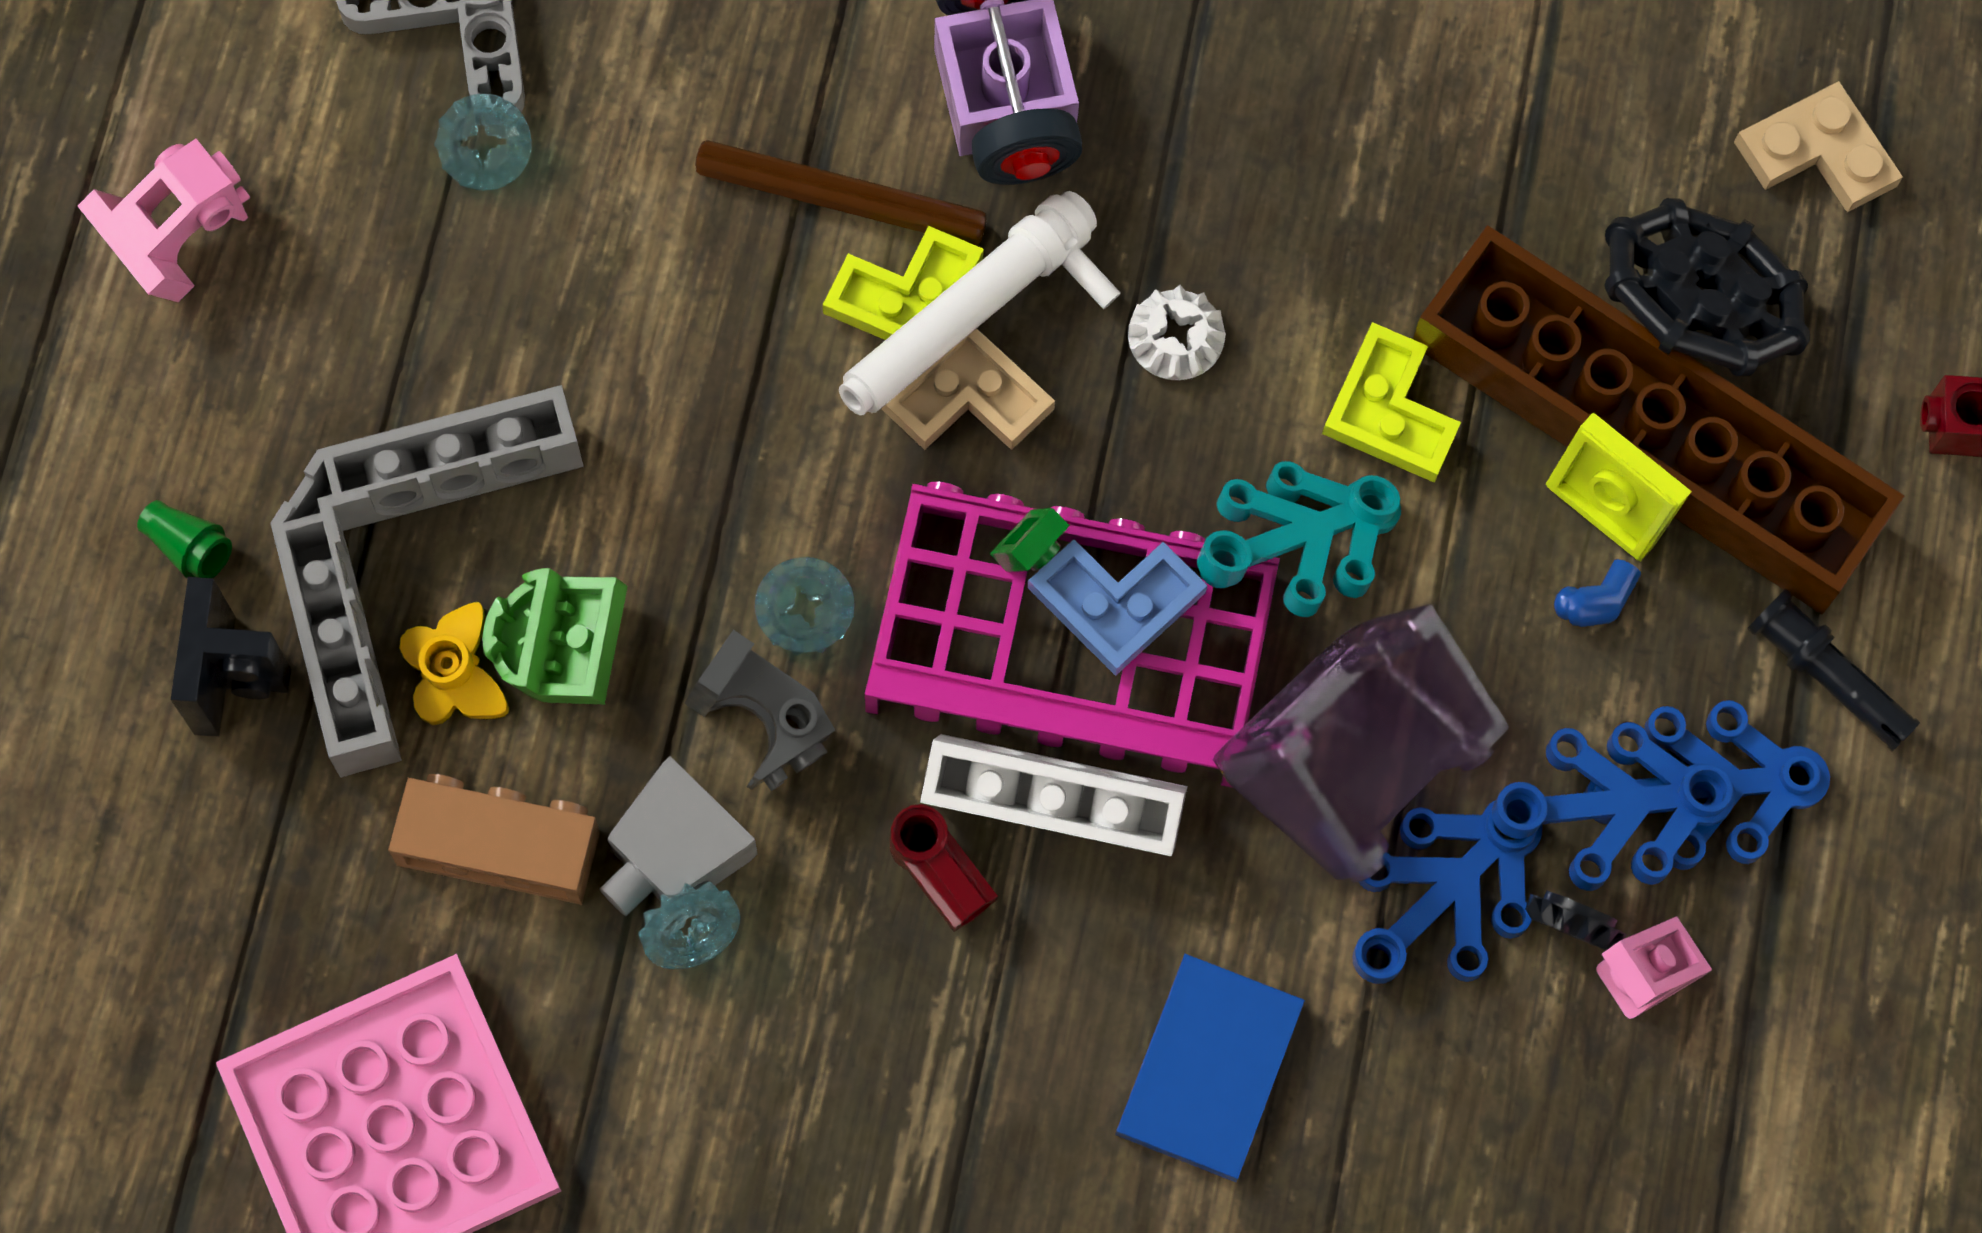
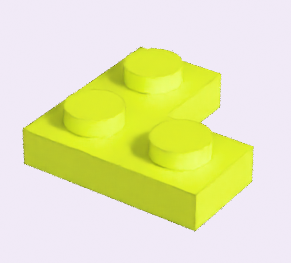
[823,226,984,340]
[1322,322,1461,483]

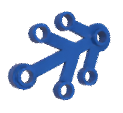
[1584,700,1830,870]
[1492,722,1735,891]
[1352,801,1542,984]

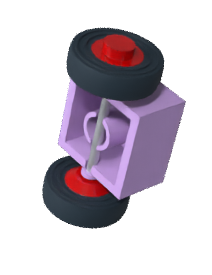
[934,0,1082,185]

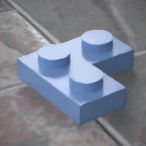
[1028,539,1208,676]

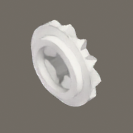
[1128,285,1226,380]

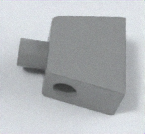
[600,756,758,916]

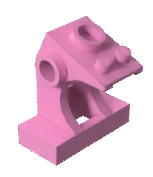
[78,139,250,302]

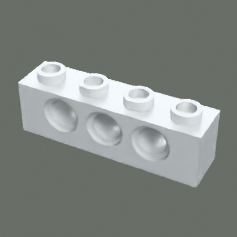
[920,734,1188,856]

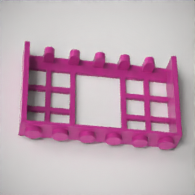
[865,482,1280,788]

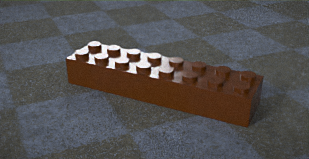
[1413,225,1905,615]

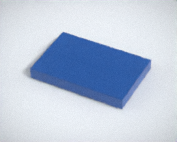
[1115,954,1305,1182]

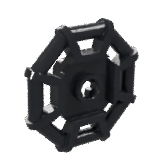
[1604,198,1810,376]

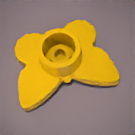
[399,602,509,725]

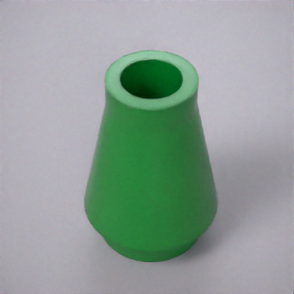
[137,500,232,578]

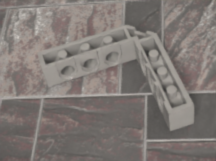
[271,385,584,778]

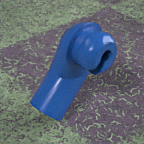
[1554,559,1641,627]

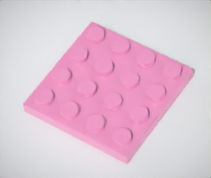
[215,954,561,1233]

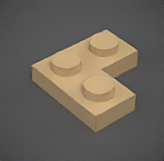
[1734,81,1903,213]
[882,328,1055,450]

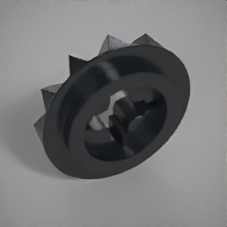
[1525,890,1627,950]

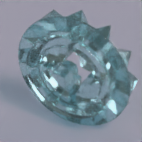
[434,94,532,191]
[755,557,855,656]
[638,881,740,969]

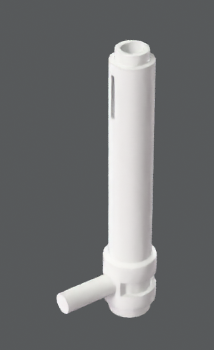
[839,191,1121,415]

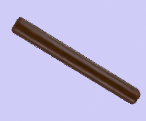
[695,140,987,245]

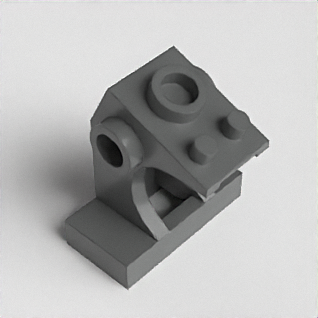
[684,629,835,791]

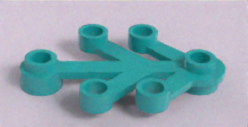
[1197,461,1401,617]

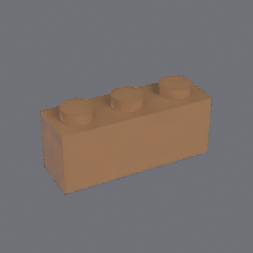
[388,774,600,905]

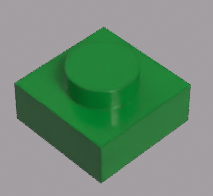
[990,508,1070,572]

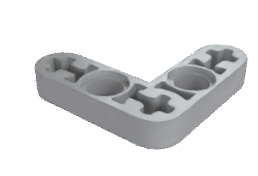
[336,0,525,125]

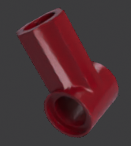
[890,804,998,932]

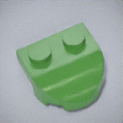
[483,568,628,705]

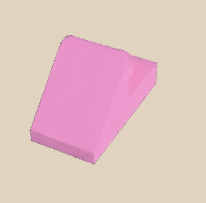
[1596,916,1712,1019]

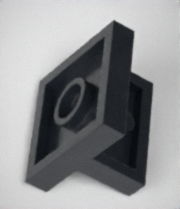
[170,577,292,737]

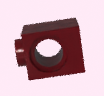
[1920,375,1982,457]

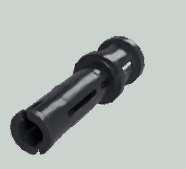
[1747,589,1920,752]

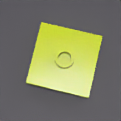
[1545,412,1692,562]

